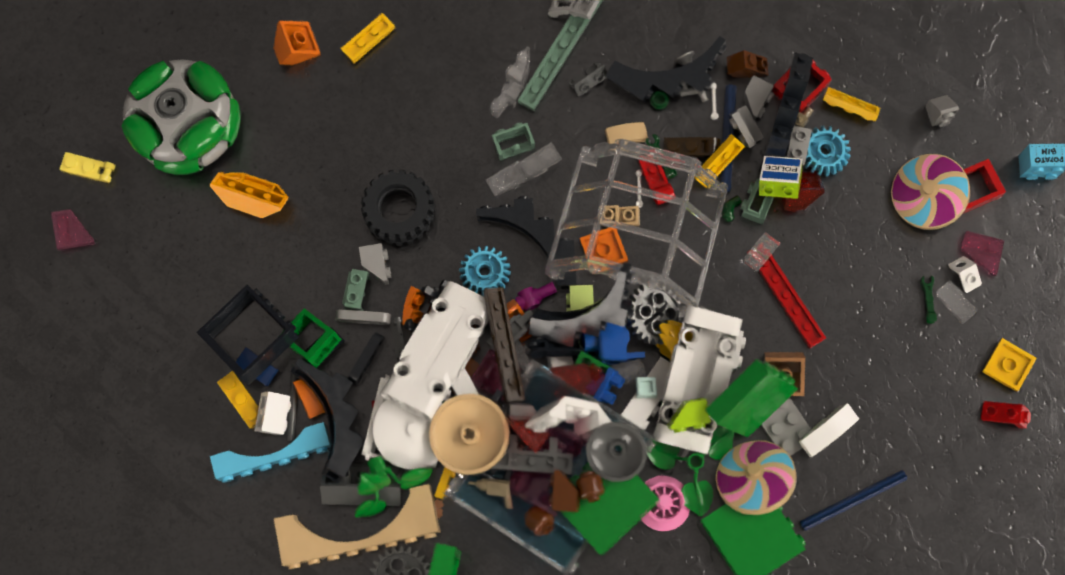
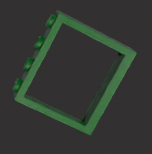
[429,543,462,575]

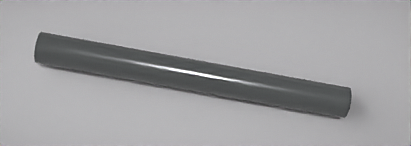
[287,364,298,442]

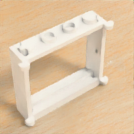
[362,375,451,468]

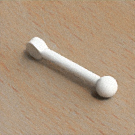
[710,83,718,121]
[635,170,643,208]

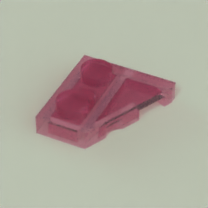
[51,209,95,250]
[961,231,1004,277]

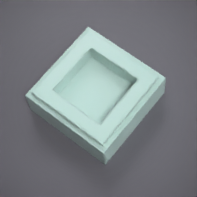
[635,377,657,398]

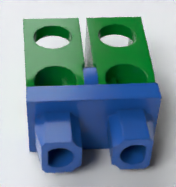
[564,351,625,404]

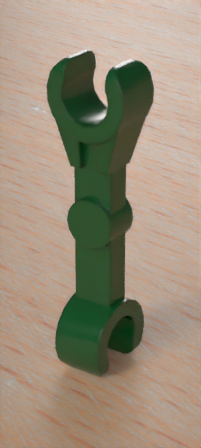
[646,134,678,179]
[920,276,937,324]

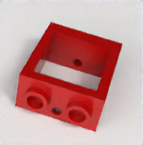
[771,60,832,113]
[963,159,1006,214]

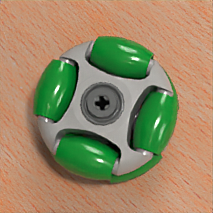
[122,60,241,175]

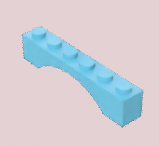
[210,422,330,483]

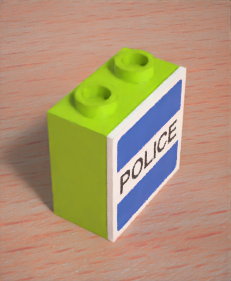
[759,156,803,199]

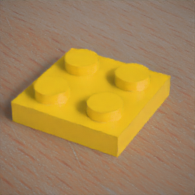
[982,338,1037,392]

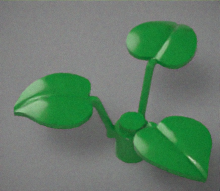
[646,427,734,516]
[354,457,433,518]

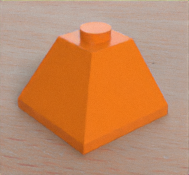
[274,21,320,65]

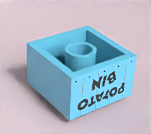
[1018,144,1065,180]

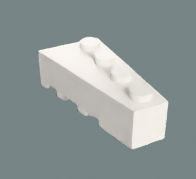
[617,357,670,432]

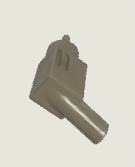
[794,107,814,128]
[468,478,513,509]

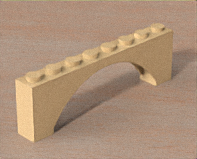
[274,484,441,570]

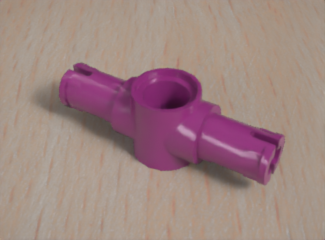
[515,282,557,312]

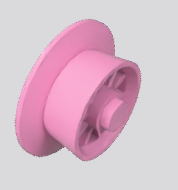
[641,476,690,531]

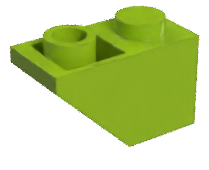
[667,397,711,433]

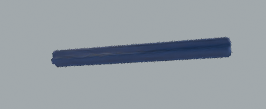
[720,84,737,193]
[800,470,908,531]

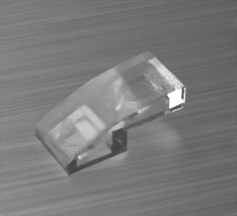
[742,232,781,272]
[936,281,977,324]

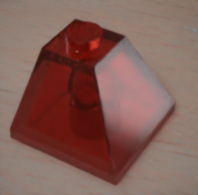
[782,171,825,212]
[550,363,606,396]
[505,415,550,453]

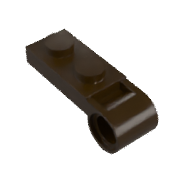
[663,137,721,160]

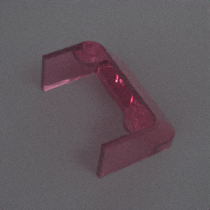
[509,426,587,517]

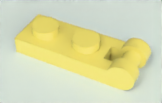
[60,152,116,183]

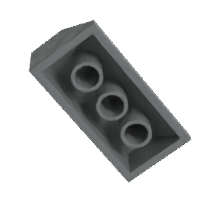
[320,461,404,506]

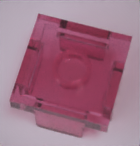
[471,349,523,401]

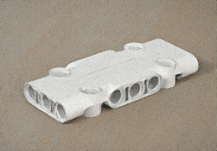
[380,281,489,421]
[653,305,742,454]

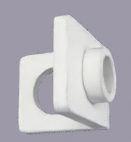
[948,256,982,293]

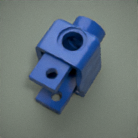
[582,320,645,365]

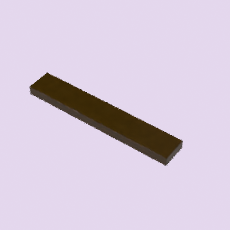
[483,288,525,403]

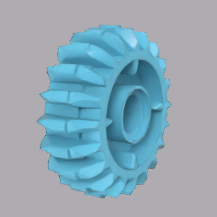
[805,126,851,177]
[459,246,511,296]

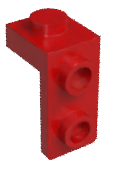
[981,401,1031,429]

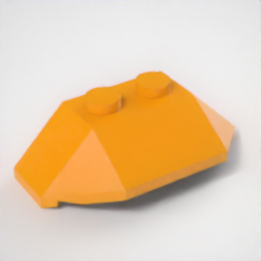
[210,172,288,218]

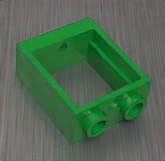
[278,308,342,368]

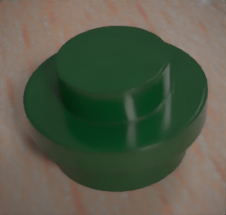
[650,91,669,110]

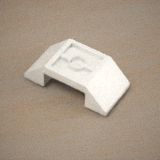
[525,396,611,442]

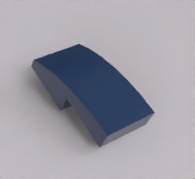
[236,347,279,386]

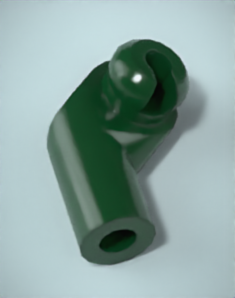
[721,195,742,222]

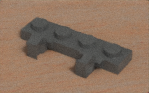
[492,435,573,475]

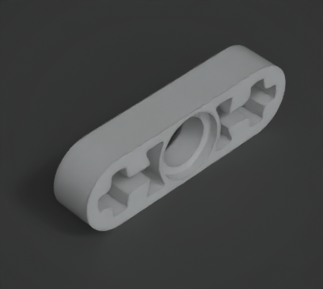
[335,309,391,325]

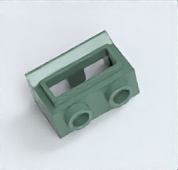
[492,123,535,161]
[740,178,774,225]
[342,269,371,311]

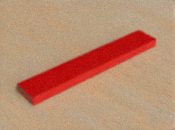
[747,242,826,349]

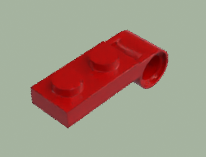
[637,149,675,206]

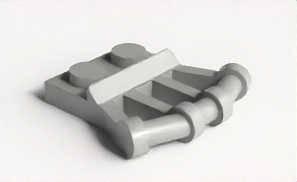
[548,0,600,20]

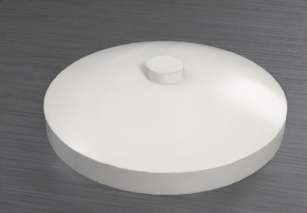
[373,400,443,469]

